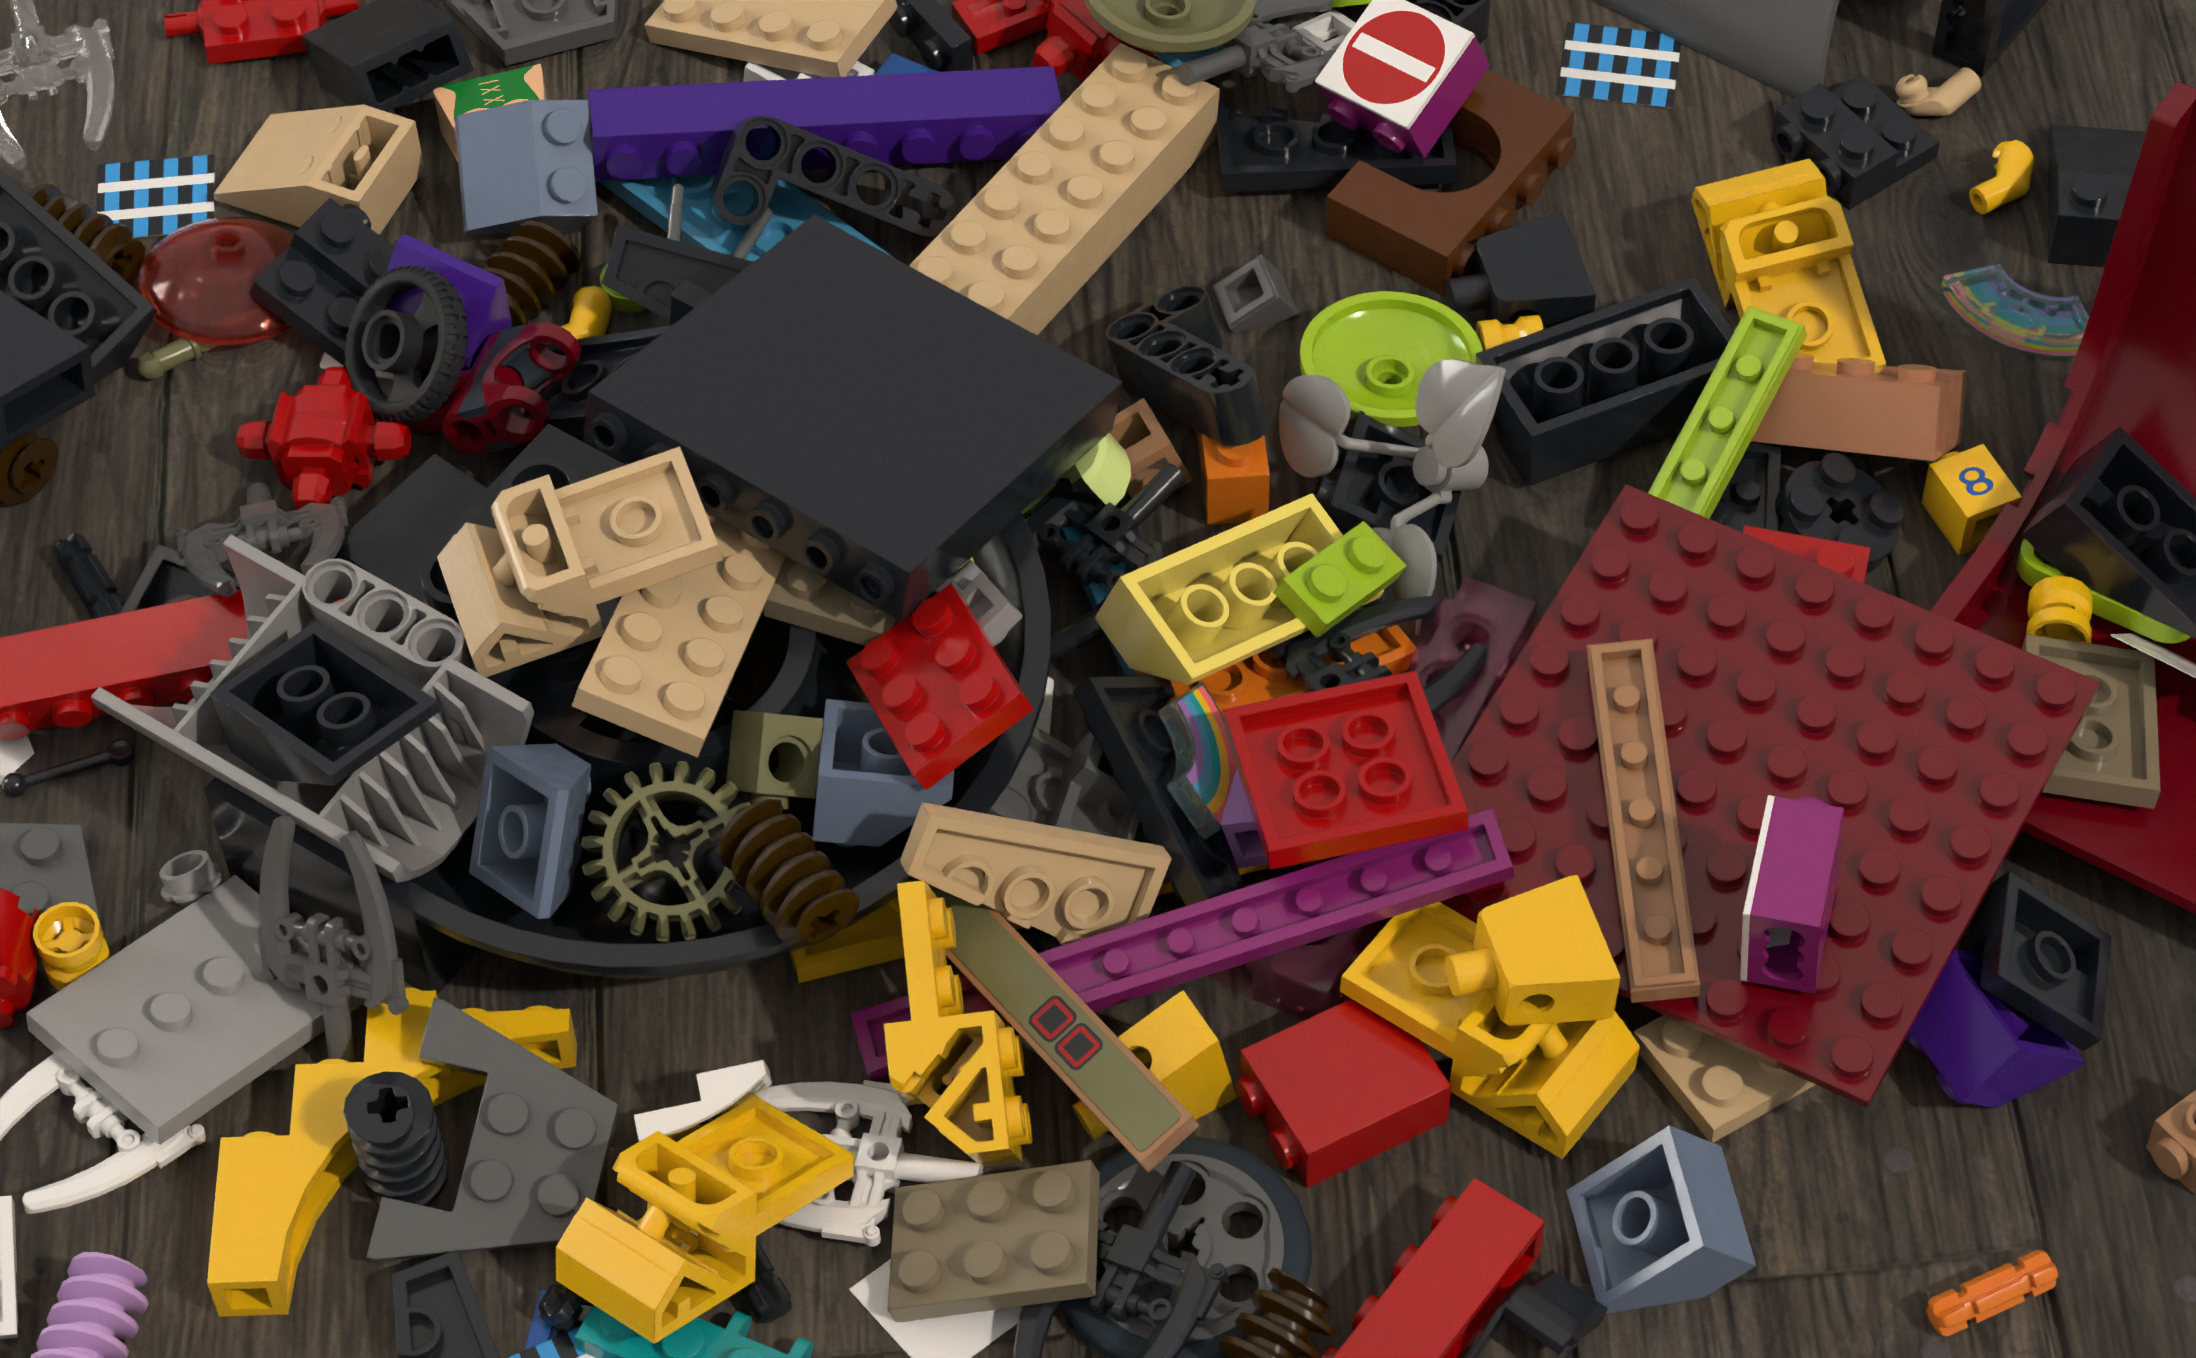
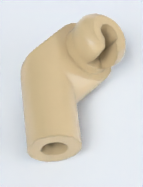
[1895,67,1981,116]

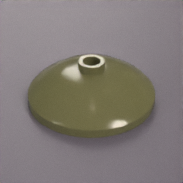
[1084,0,1257,54]

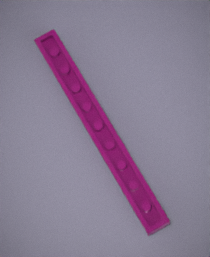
[851,808,1515,1082]

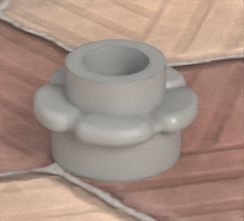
[159,850,223,908]

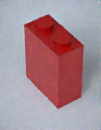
[1235,999,1451,1189]

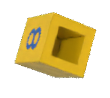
[1921,444,2022,556]

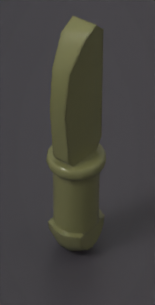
[137,309,263,379]

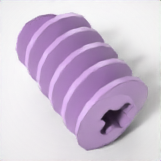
[30,1252,149,1358]

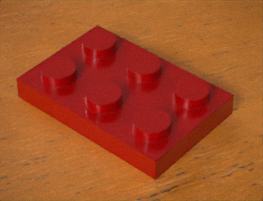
[846,583,1034,790]

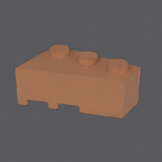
[1751,352,1967,461]

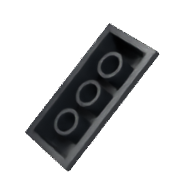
[1476,276,1734,486]

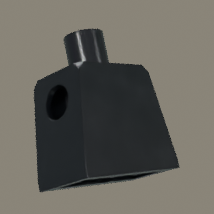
[1445,211,1596,329]

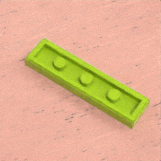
[1648,305,1807,519]

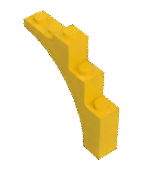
[207,987,577,1317]

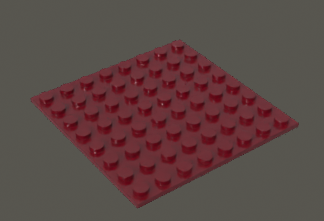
[1440,484,2100,1108]

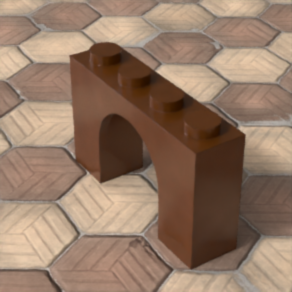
[1325,69,1577,297]

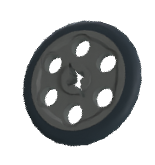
[1059,1135,1312,1358]

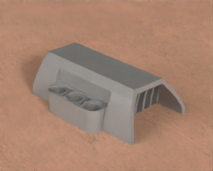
[91,534,534,883]

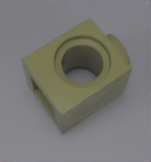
[726,710,823,809]

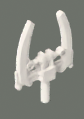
[0,1053,206,1214]
[758,1080,983,1247]

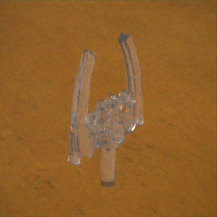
[0,0,115,171]

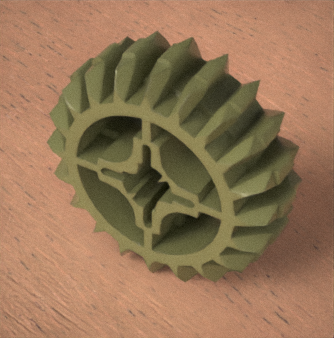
[581,761,751,943]

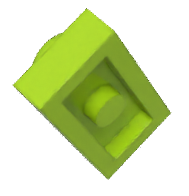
[1273,521,1407,638]

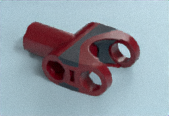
[408,322,582,455]

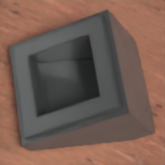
[1212,255,1299,333]

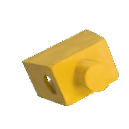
[1445,875,1621,1026]
[1072,990,1237,1140]

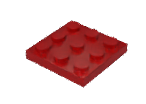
[1223,671,1468,870]

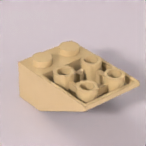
[213,104,425,235]

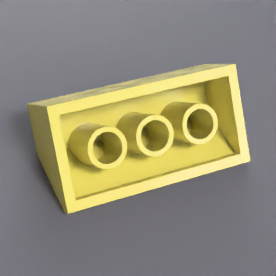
[1095,493,1384,685]

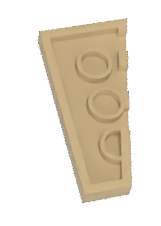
[644,0,898,77]
[900,802,1172,945]

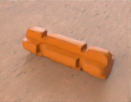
[1926,1250,2059,1336]

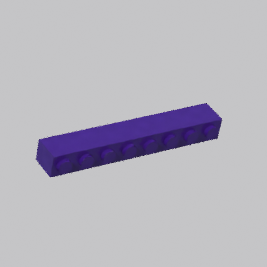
[587,66,1062,181]

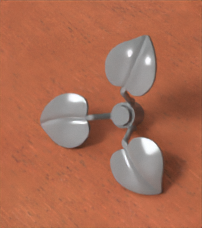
[1279,359,1506,636]

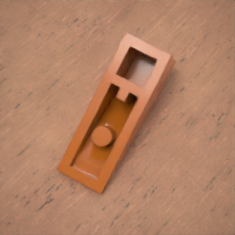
[1196,431,1270,526]

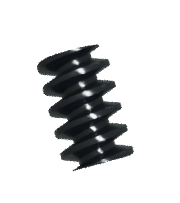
[343,1071,449,1207]

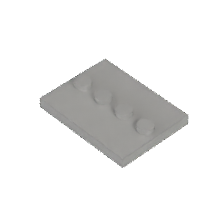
[26,875,365,1145]

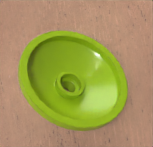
[1299,291,1483,428]

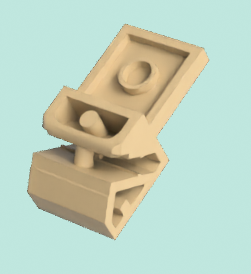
[437,447,723,677]

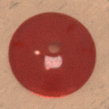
[139,216,294,345]

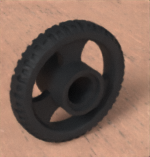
[344,266,468,425]

